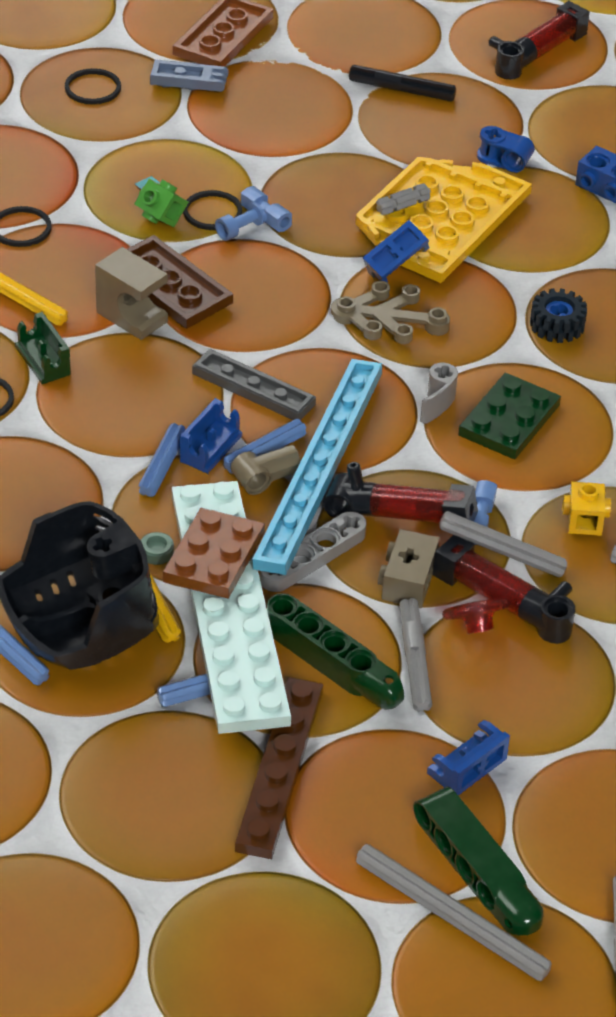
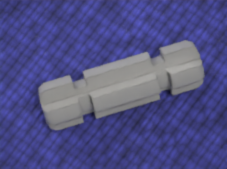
[376,183,431,216]

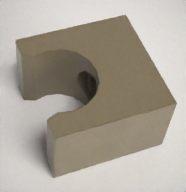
[95,247,168,340]

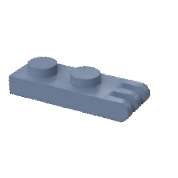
[150,59,229,92]

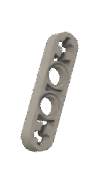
[260,512,366,592]

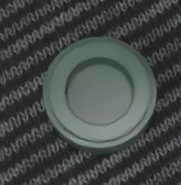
[141,532,174,565]

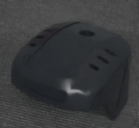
[0,501,159,670]

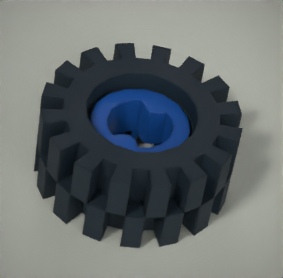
[530,288,588,343]

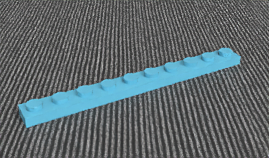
[252,359,382,575]

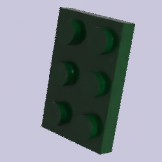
[458,373,561,460]

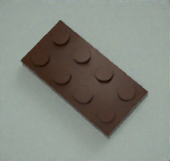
[127,235,233,329]

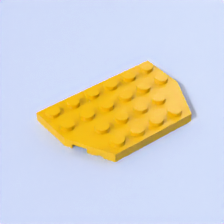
[355,157,532,283]

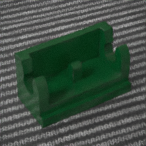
[15,312,71,384]

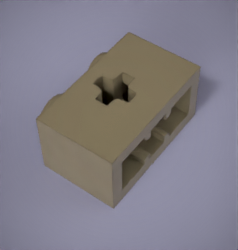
[378,529,440,609]

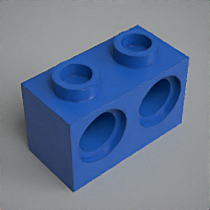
[575,146,616,203]

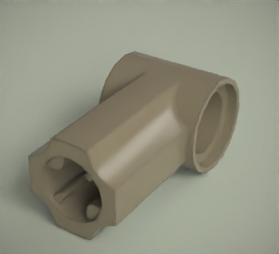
[231,445,301,495]

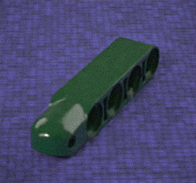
[267,593,404,710]
[413,786,544,936]

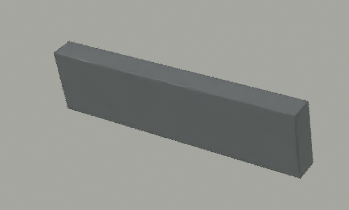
[192,349,316,420]

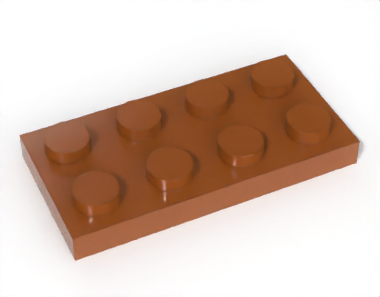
[173,0,274,67]

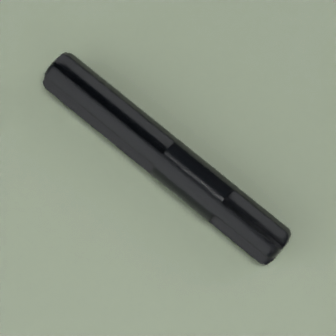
[349,65,456,101]

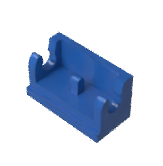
[363,220,430,283]
[180,398,242,474]
[427,720,510,795]

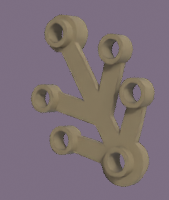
[331,281,450,344]

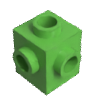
[134,179,189,227]

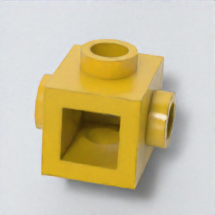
[562,481,611,536]

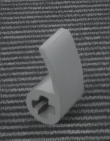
[420,362,458,424]

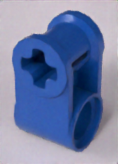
[477,126,535,173]

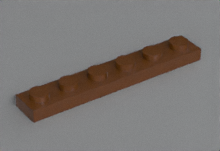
[235,677,323,860]

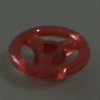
[442,597,511,634]

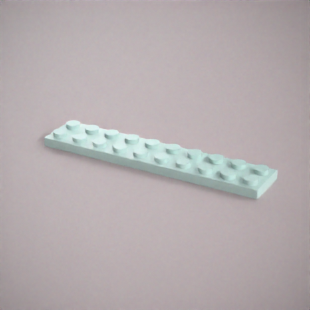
[172,481,291,734]

